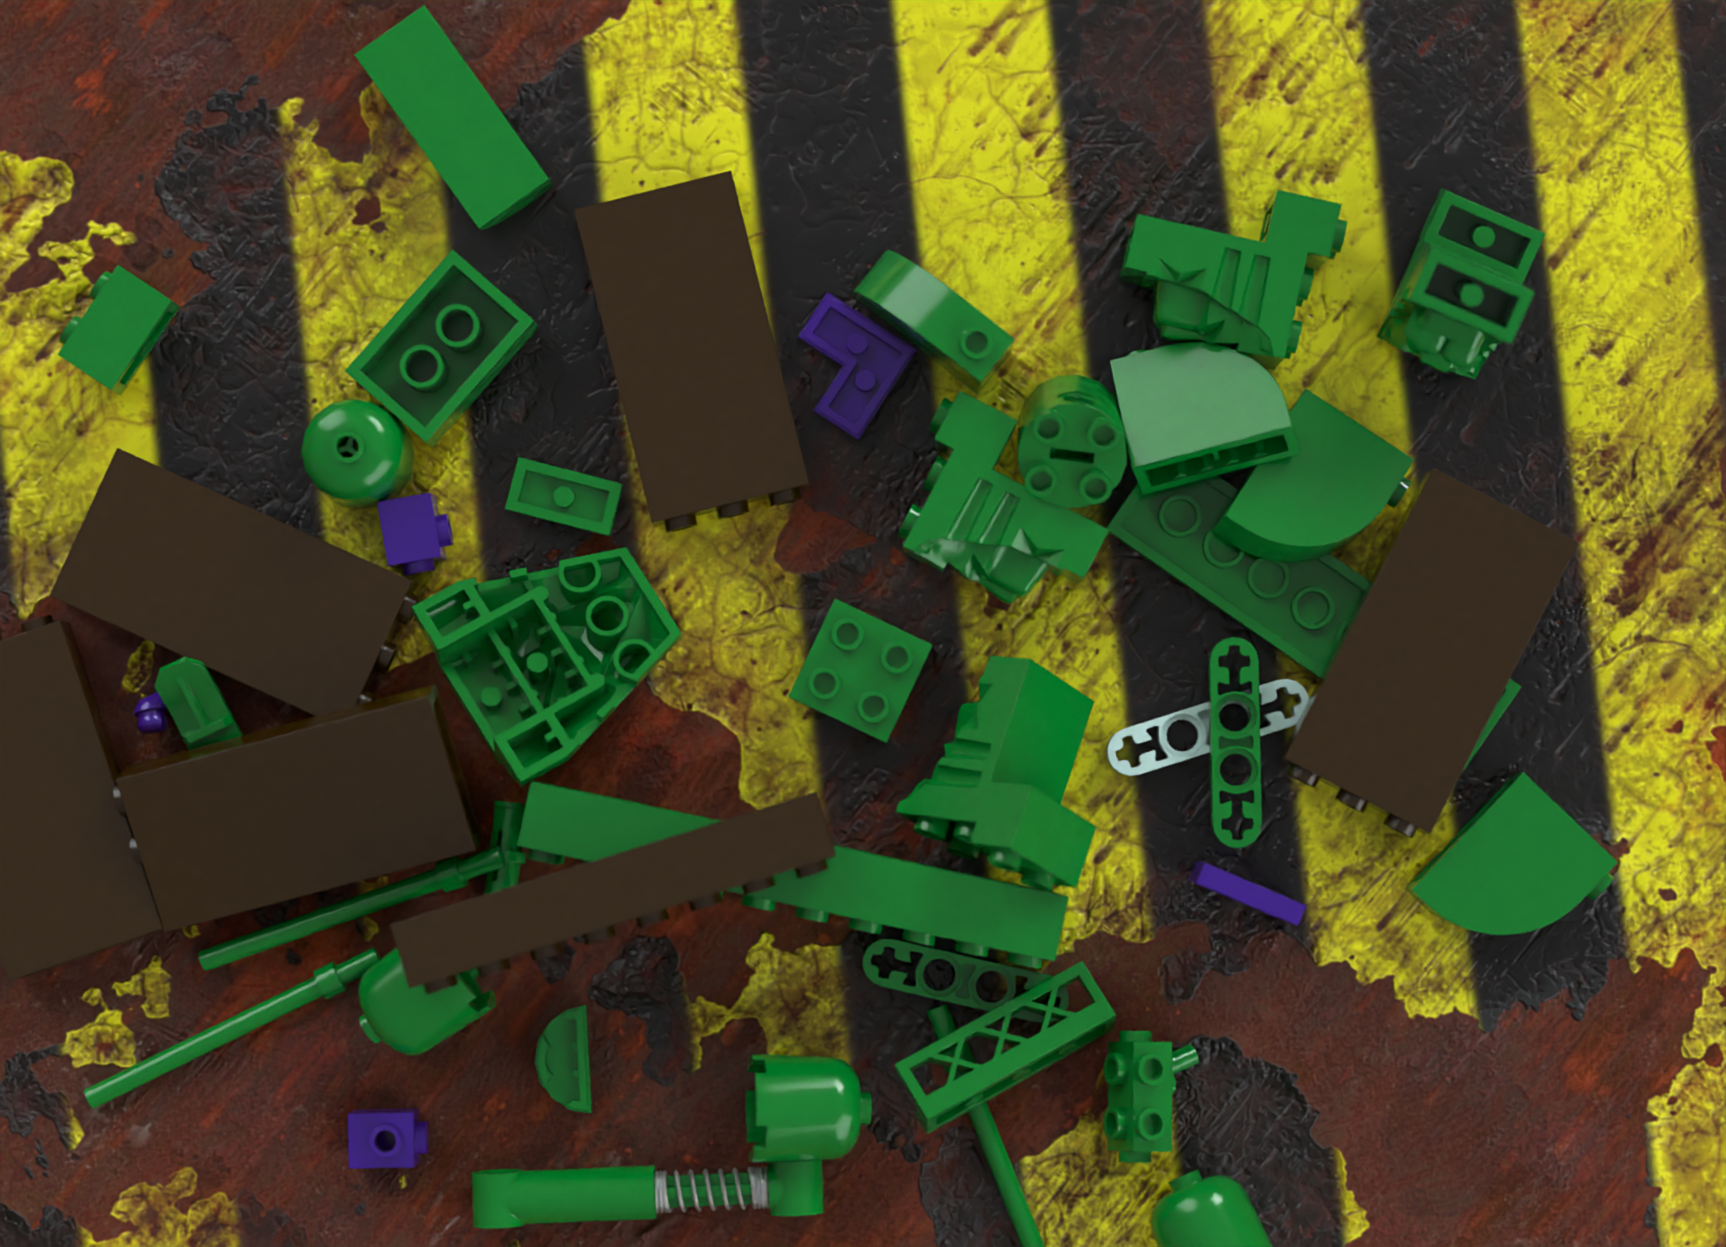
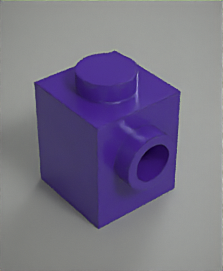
[377,493,453,576]
[348,1109,429,1169]

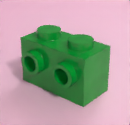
[57,265,180,395]

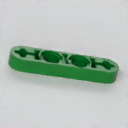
[1208,637,1262,848]
[863,938,1069,1023]

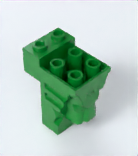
[1376,188,1545,380]
[1119,190,1347,370]
[898,391,1109,605]
[896,656,1096,892]

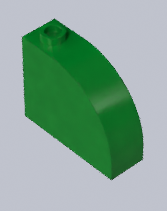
[852,250,1015,395]
[1110,342,1301,495]
[1212,389,1414,562]
[1404,772,1618,935]

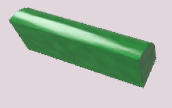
[354,5,553,230]

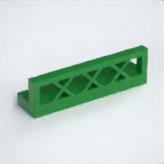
[895,961,1116,1134]

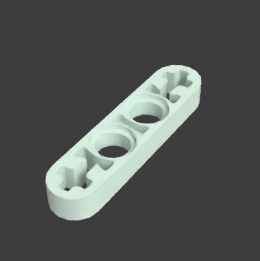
[1106,679,1309,776]

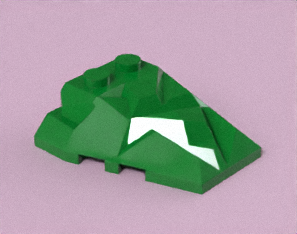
[412,547,682,786]

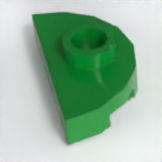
[535,1004,593,1113]

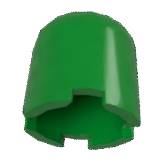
[301,399,415,509]
[358,947,497,1055]
[745,1054,872,1162]
[1150,1170,1273,1247]

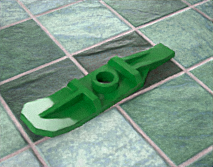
[154,657,243,750]

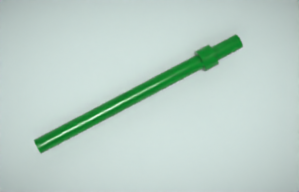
[198,846,506,971]
[84,947,381,1109]
[927,1003,1045,1247]

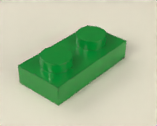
[505,457,624,537]

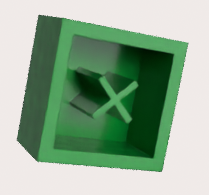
[788,599,933,743]

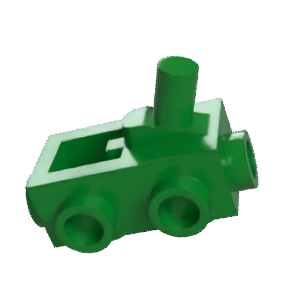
[1103,1031,1199,1162]

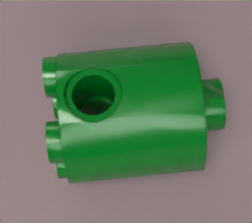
[1018,375,1127,508]

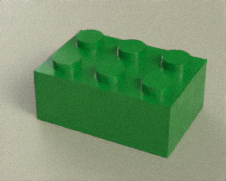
[345,249,539,448]

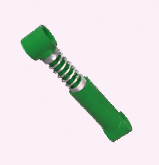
[471,1160,824,1229]

